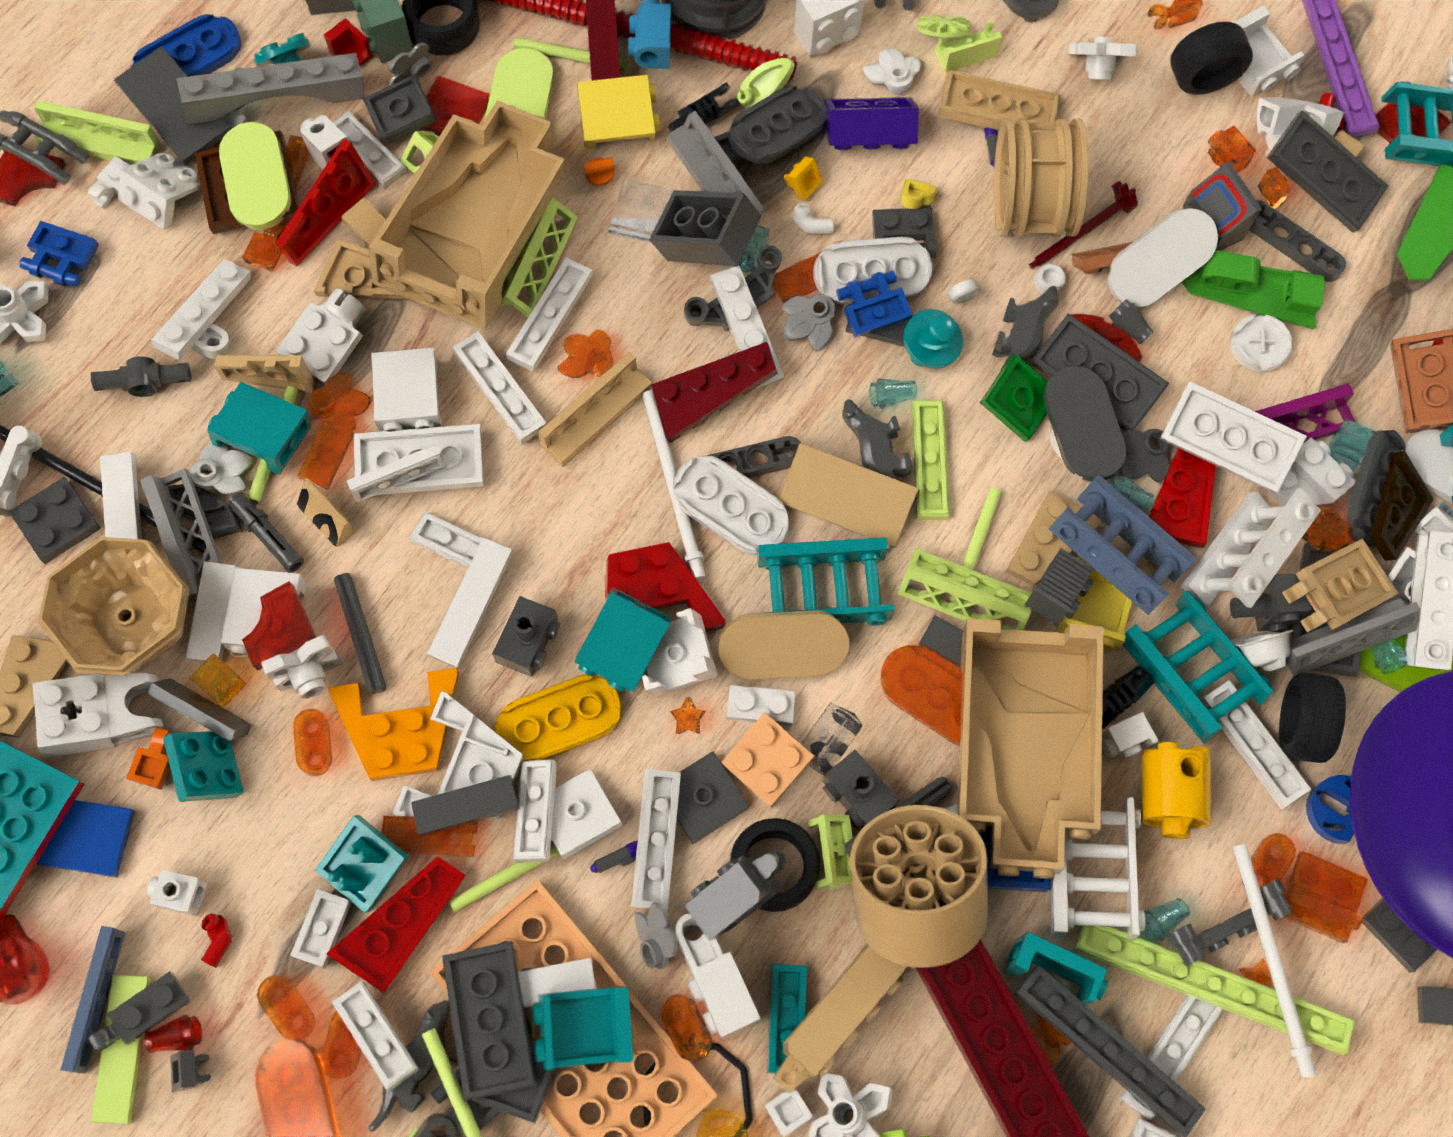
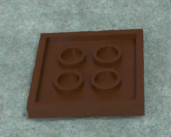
[195,130,299,234]

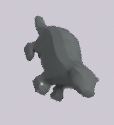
[992,286,1059,371]
[842,399,912,481]
[369,1000,457,1132]

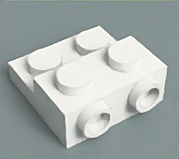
[1267,437,1356,519]

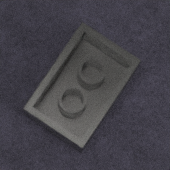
[649,190,761,266]

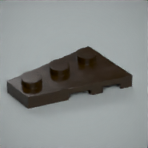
[1370,451,1434,561]

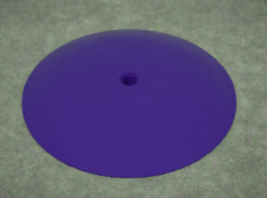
[1350,672,1453,958]

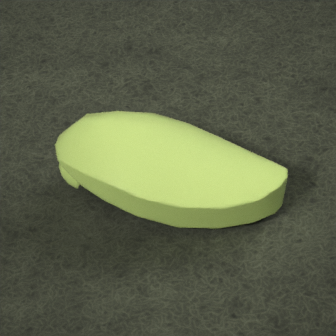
[737,58,795,108]

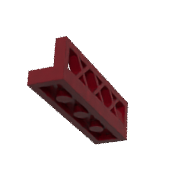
[586,0,620,81]

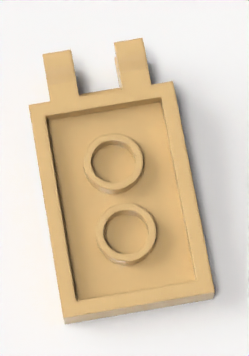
[1282,538,1399,632]

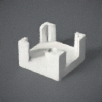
[642,608,718,696]

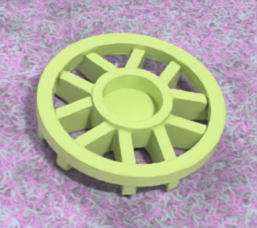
[917,14,971,38]

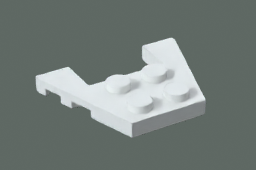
[392,691,524,819]

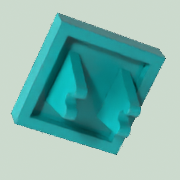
[163,731,244,802]
[315,815,410,913]

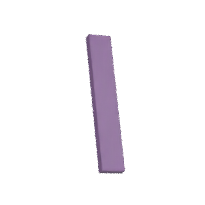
[1302,0,1379,137]

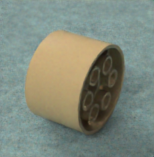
[850,805,988,968]

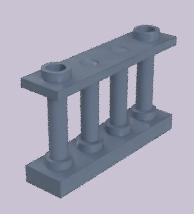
[1049,474,1197,615]

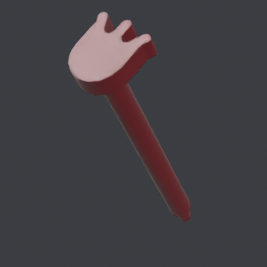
[1029,181,1138,269]

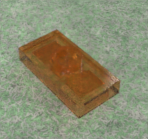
[297,420,354,490]

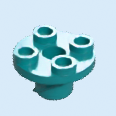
[254,33,311,67]
[903,309,963,369]

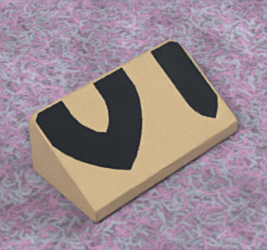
[297,479,354,547]

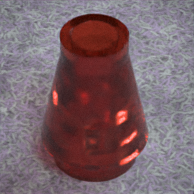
[144,1015,202,1053]

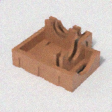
[1390,329,1453,433]

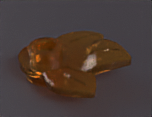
[557,329,614,378]
[308,374,372,432]

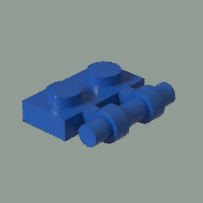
[19,221,99,287]
[836,271,913,338]

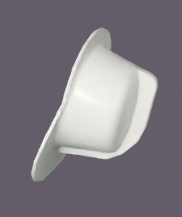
[1229,630,1293,671]

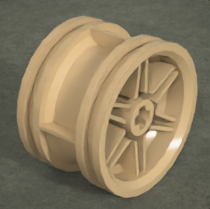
[993,119,1089,237]

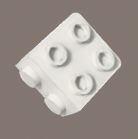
[118,153,201,229]

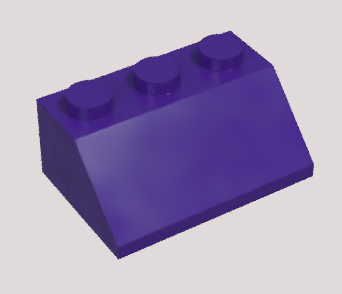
[825,97,919,150]

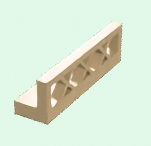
[538,352,652,467]

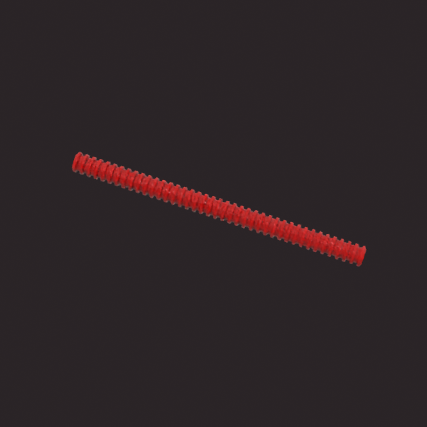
[489,0,797,83]

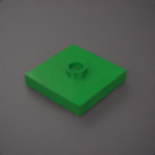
[979,354,1047,442]

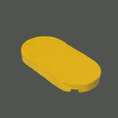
[494,674,622,761]

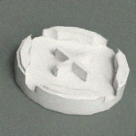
[1230,314,1293,373]

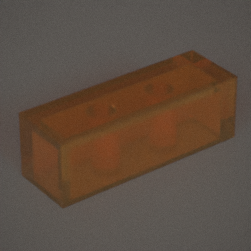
[286,135,310,193]

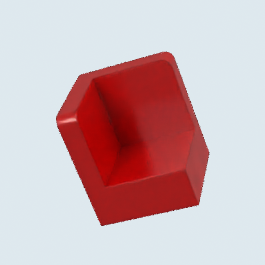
[324,18,373,67]

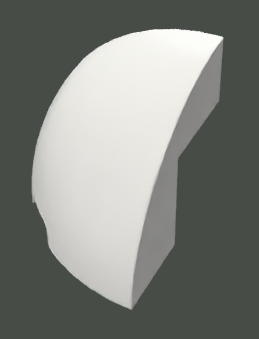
[1257,97,1344,171]

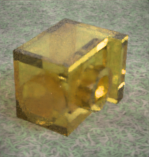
[189,653,247,708]

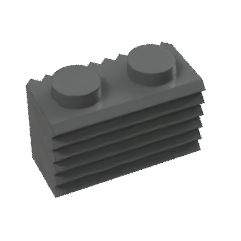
[1025,548,1094,625]

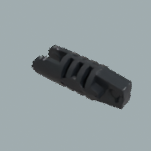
[668,82,740,132]
[1102,666,1154,729]

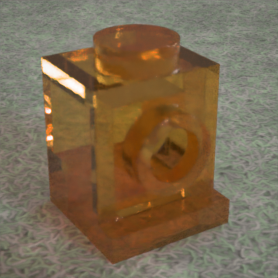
[1208,125,1257,173]
[1302,503,1353,552]

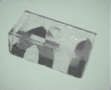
[801,702,863,776]

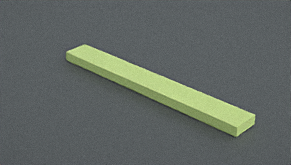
[1074,925,1355,1056]

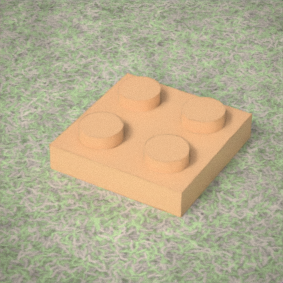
[721,712,816,807]

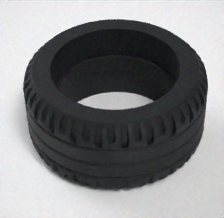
[402,0,480,55]
[1170,22,1253,94]
[1279,672,1346,763]
[730,818,820,912]

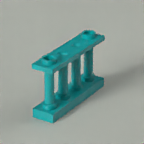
[1382,81,1453,167]
[757,537,894,626]
[1123,590,1274,744]

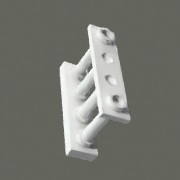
[1181,488,1321,608]
[1403,531,1453,670]
[1050,797,1145,941]

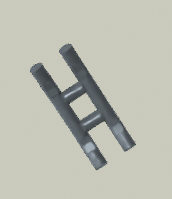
[0,110,90,185]

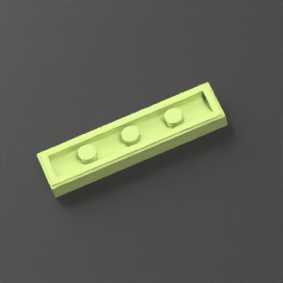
[912,401,949,520]
[91,975,151,1124]

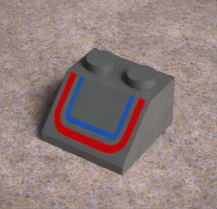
[1182,162,1262,251]

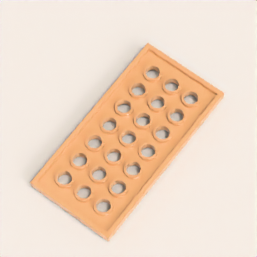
[429,879,718,1137]

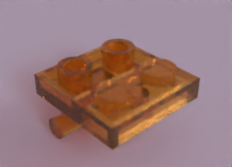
[1283,851,1368,943]

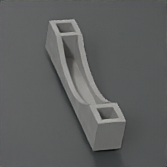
[176,53,364,125]

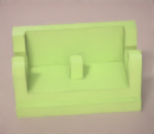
[934,21,1002,73]
[808,814,853,890]

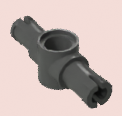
[91,357,191,397]

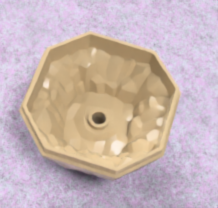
[38,537,189,676]

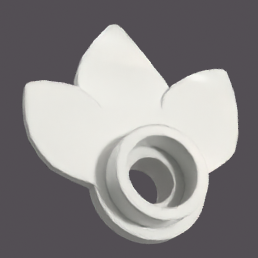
[863,48,921,94]
[190,442,253,494]

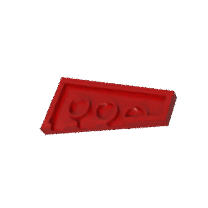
[276,139,376,266]

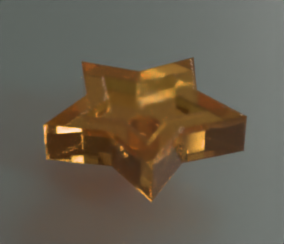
[670,697,706,734]
[1239,958,1273,988]

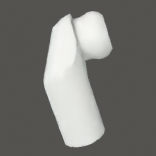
[792,203,833,234]

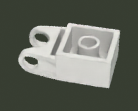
[32,673,164,758]
[675,913,760,1041]

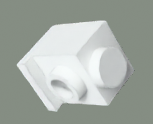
[1102,712,1159,759]
[147,870,208,916]

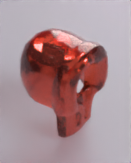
[0,914,50,1005]

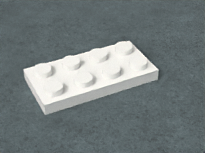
[1160,381,1306,494]
[354,424,484,495]

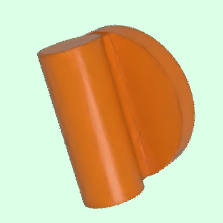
[583,157,615,186]

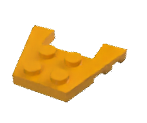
[328,668,459,781]

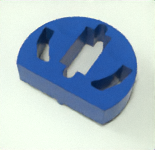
[1306,775,1354,844]

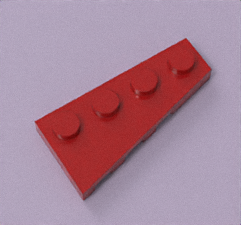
[1148,448,1216,548]
[326,856,466,993]

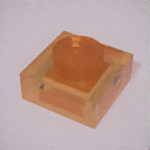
[1258,167,1291,209]

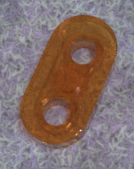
[293,709,332,776]
[1242,833,1296,888]
[257,975,315,1041]
[661,994,712,1062]
[320,1011,362,1079]

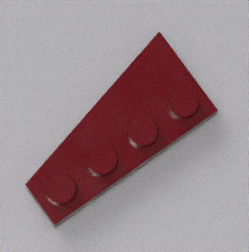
[651,342,778,443]

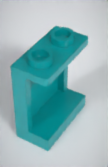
[207,382,312,475]
[574,587,671,692]
[1002,932,1108,1005]
[533,986,633,1070]

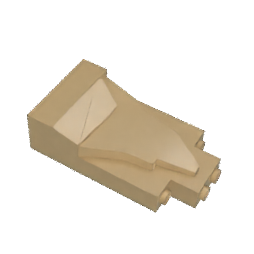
[369,100,565,330]
[957,618,1104,879]

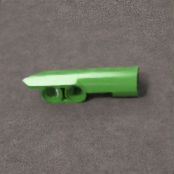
[1396,165,1453,281]
[1182,250,1325,329]

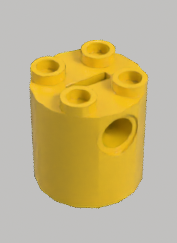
[1141,742,1212,839]

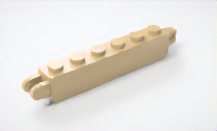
[773,906,915,1093]

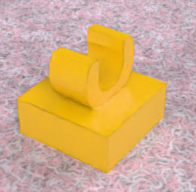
[783,156,824,201]

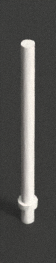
[642,390,706,581]
[1233,844,1316,1078]

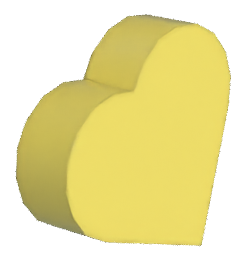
[900,179,937,209]

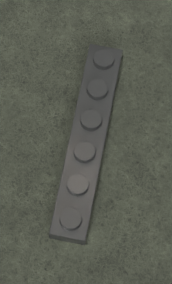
[1014,965,1206,1137]

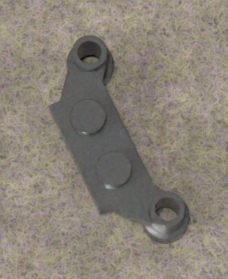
[684,245,782,331]
[1165,878,1293,966]

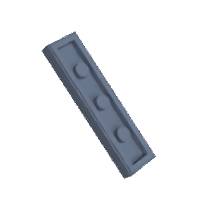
[60,926,125,1074]

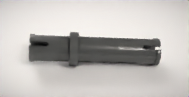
[227,492,304,573]

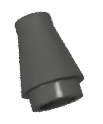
[1108,299,1154,344]

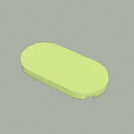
[485,48,554,120]
[219,122,292,230]

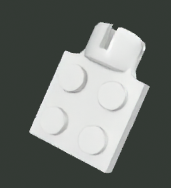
[276,288,366,386]

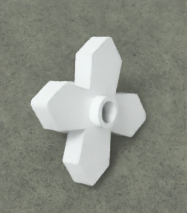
[1068,37,1138,79]
[0,281,49,344]
[261,635,341,699]
[809,1073,893,1137]

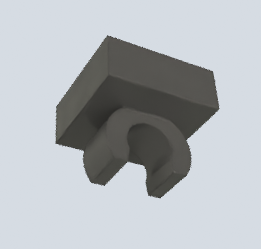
[170,1050,211,1092]

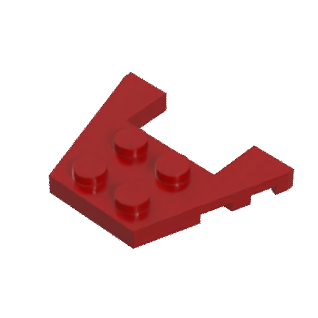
[605,542,726,632]

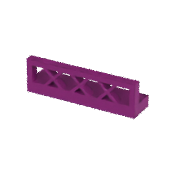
[1255,383,1357,443]

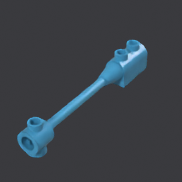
[628,0,671,69]

